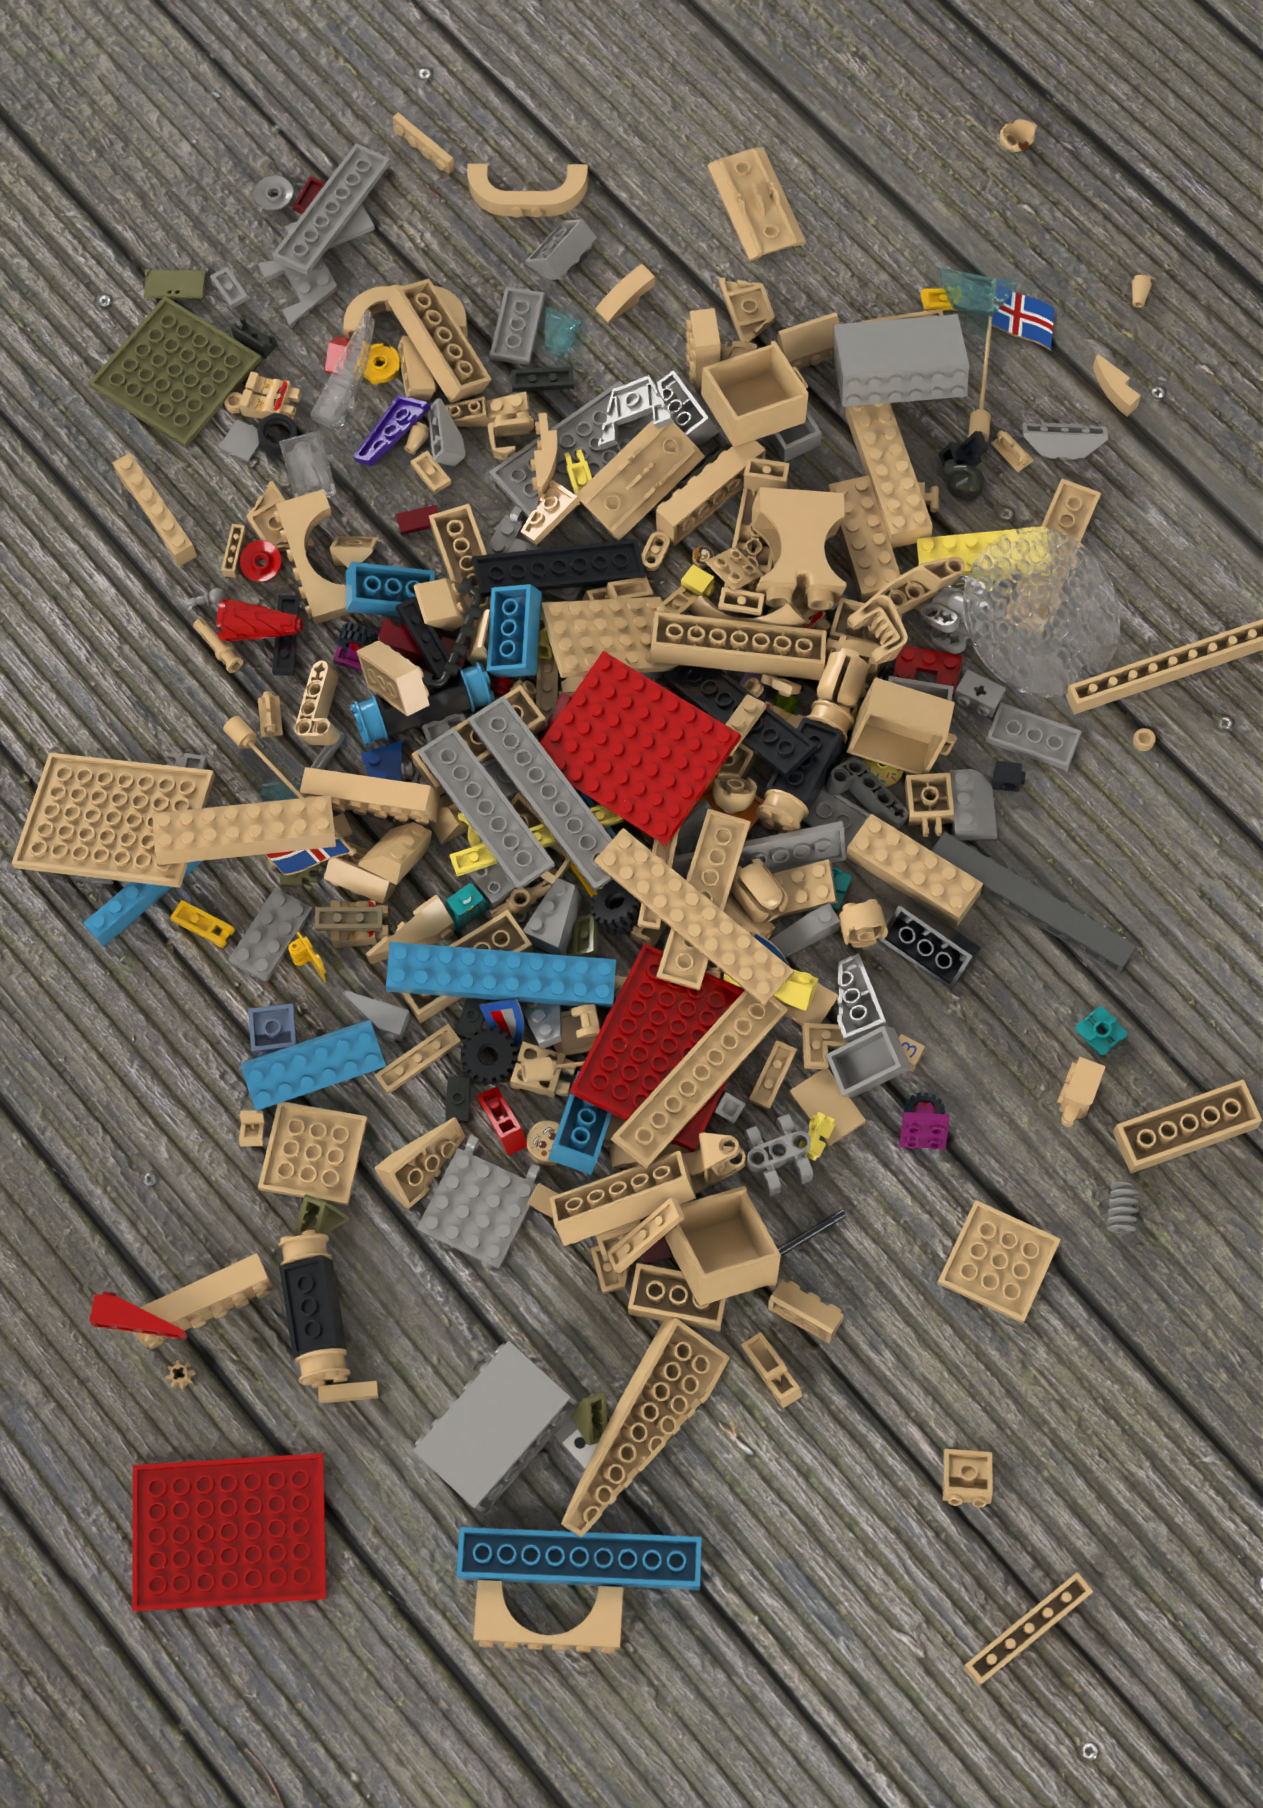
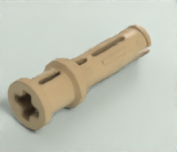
[193,618,244,673]

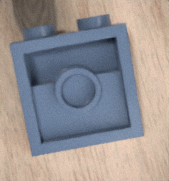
[248,1003,298,1057]

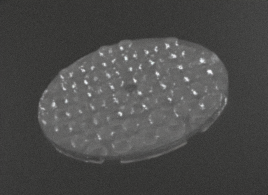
[963,527,1120,697]

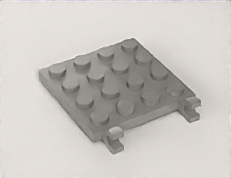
[416,1135,541,1269]

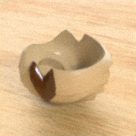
[999,119,1037,152]

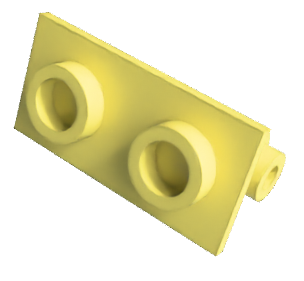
[799,1111,835,1161]

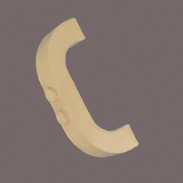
[467,164,588,218]
[344,285,468,340]

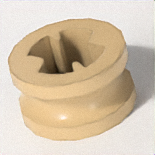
[742,677,764,698]

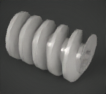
[1106,1182,1140,1233]

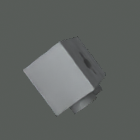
[954,669,1006,718]

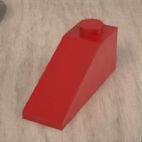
[477,1086,527,1156]

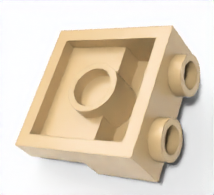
[943,1449,993,1507]

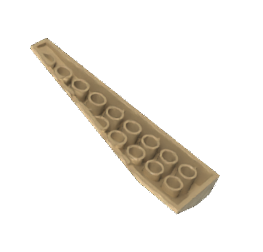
[561,1318,730,1537]

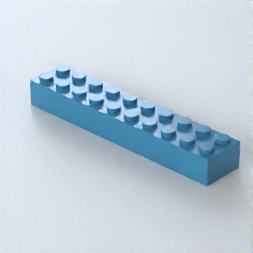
[386,942,616,1009]
[457,1527,702,1590]

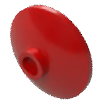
[240,540,282,582]

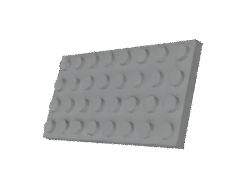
[489,381,653,519]

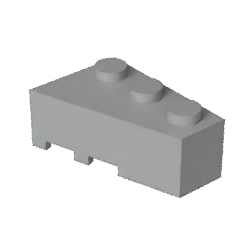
[523,878,582,956]

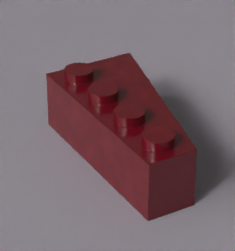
[378,618,470,673]

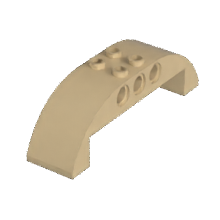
[718,457,790,616]

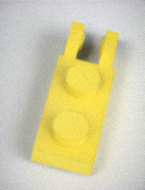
[564,449,592,505]

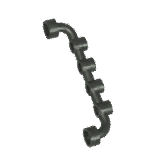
[422,577,483,689]

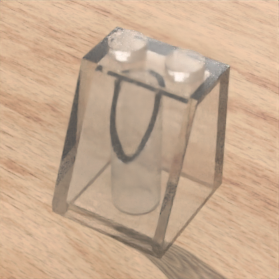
[279,431,337,498]

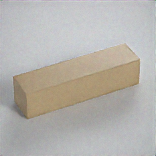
[221,524,247,578]
[318,1381,379,1403]

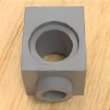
[714,1090,746,1123]

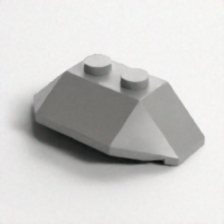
[1022,423,1108,459]

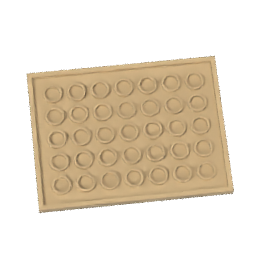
[11,753,215,888]

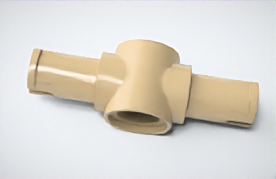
[488,880,551,918]

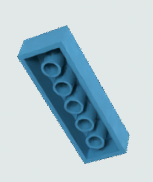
[241,1019,386,1111]

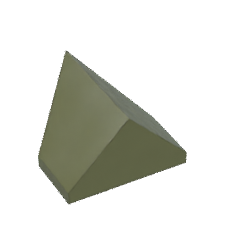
[295,1194,352,1235]
[570,1392,607,1445]

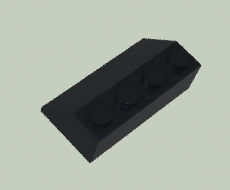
[879,898,982,990]

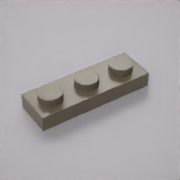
[315,907,383,931]

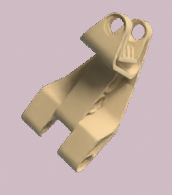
[848,556,965,664]
[609,1133,747,1195]

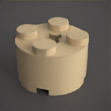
[838,899,888,948]

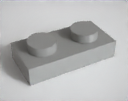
[210,267,249,310]

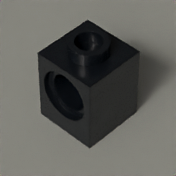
[992,761,1026,792]

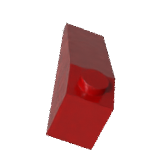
[89,1291,187,1340]

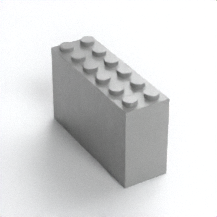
[833,314,969,407]
[413,1341,580,1514]

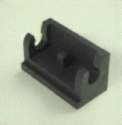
[231,317,278,359]

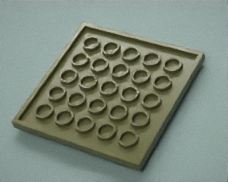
[88,296,262,448]

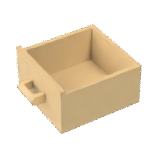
[701,340,808,447]
[847,677,957,774]
[665,1186,781,1306]

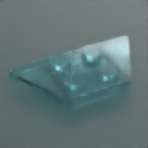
[939,268,1017,317]

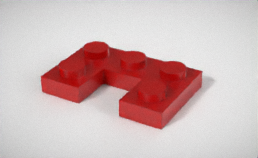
[893,645,963,697]

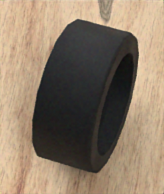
[258,413,297,456]

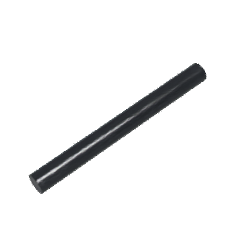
[777,1209,847,1257]

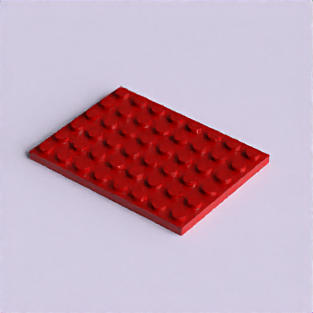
[540,651,742,847]
[569,943,745,1152]
[132,1453,327,1612]

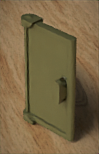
[144,269,207,300]

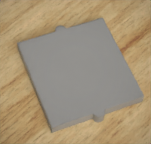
[219,419,267,463]

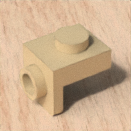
[239,1110,265,1146]

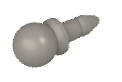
[185,588,225,606]

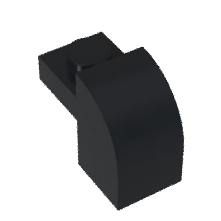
[938,431,989,467]

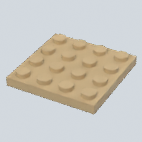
[258,1102,368,1206]
[937,1200,1061,1323]

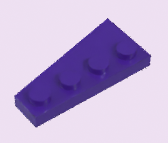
[353,395,431,466]

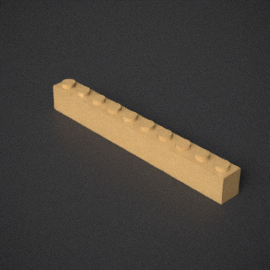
[1066,619,1263,715]

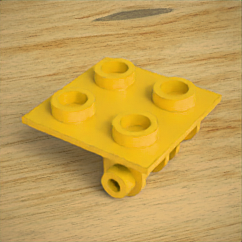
[288,932,327,983]

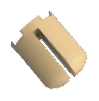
[817,648,871,710]
[730,859,788,923]

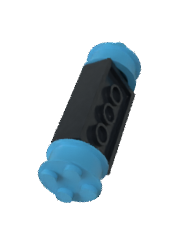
[351,661,496,746]

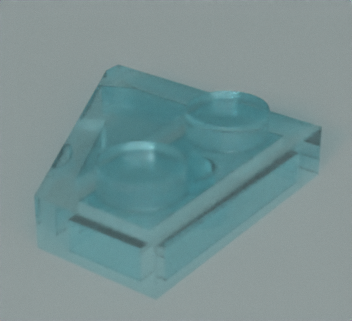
[545,307,582,357]

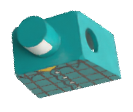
[445,883,491,932]

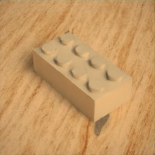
[686,308,721,392]
[357,640,430,716]
[628,1263,726,1332]

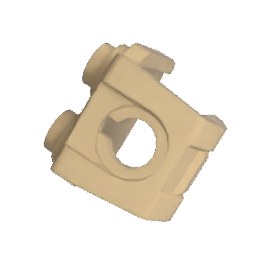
[488,412,534,461]
[554,1004,601,1057]

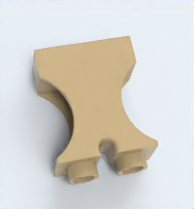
[752,487,846,611]

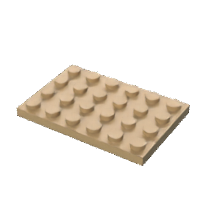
[541,597,679,678]

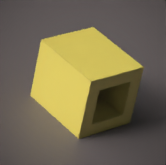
[681,565,715,597]

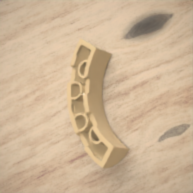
[690,596,807,628]

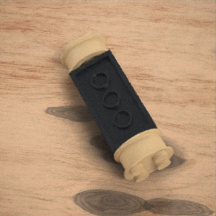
[756,698,855,833]
[278,1230,350,1388]

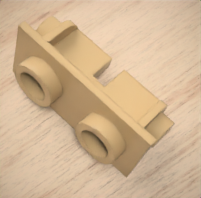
[991,430,1034,472]
[258,691,283,738]

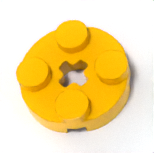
[359,344,401,385]

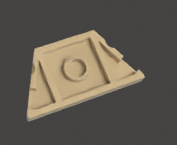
[719,278,775,342]
[246,481,315,552]

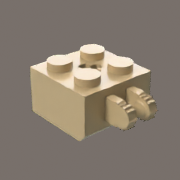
[904,773,954,837]
[1057,1057,1106,1127]

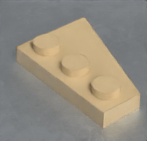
[521,479,580,545]

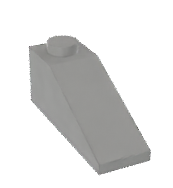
[428,398,466,467]
[770,903,840,957]
[344,991,411,1042]

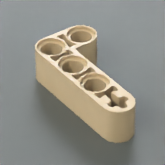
[295,661,340,745]

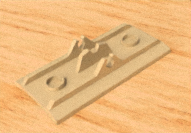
[707,147,806,262]
[576,420,705,541]

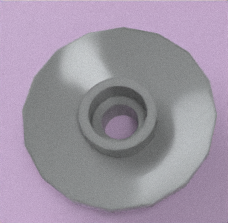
[253,175,294,211]

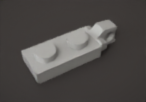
[485,506,523,555]

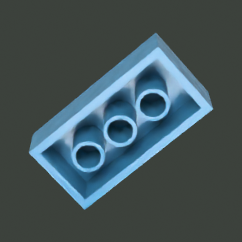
[346,562,435,617]
[487,584,542,678]
[548,1071,612,1175]

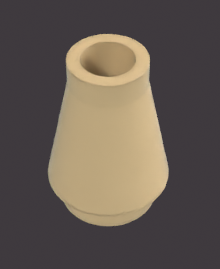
[1132,275,1152,307]
[404,422,430,455]

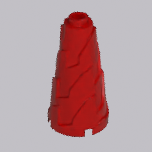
[216,598,303,642]

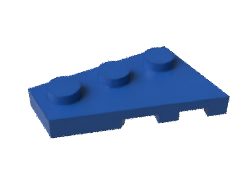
[361,740,403,781]

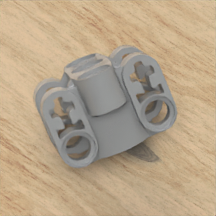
[922,574,994,654]
[745,1114,813,1197]

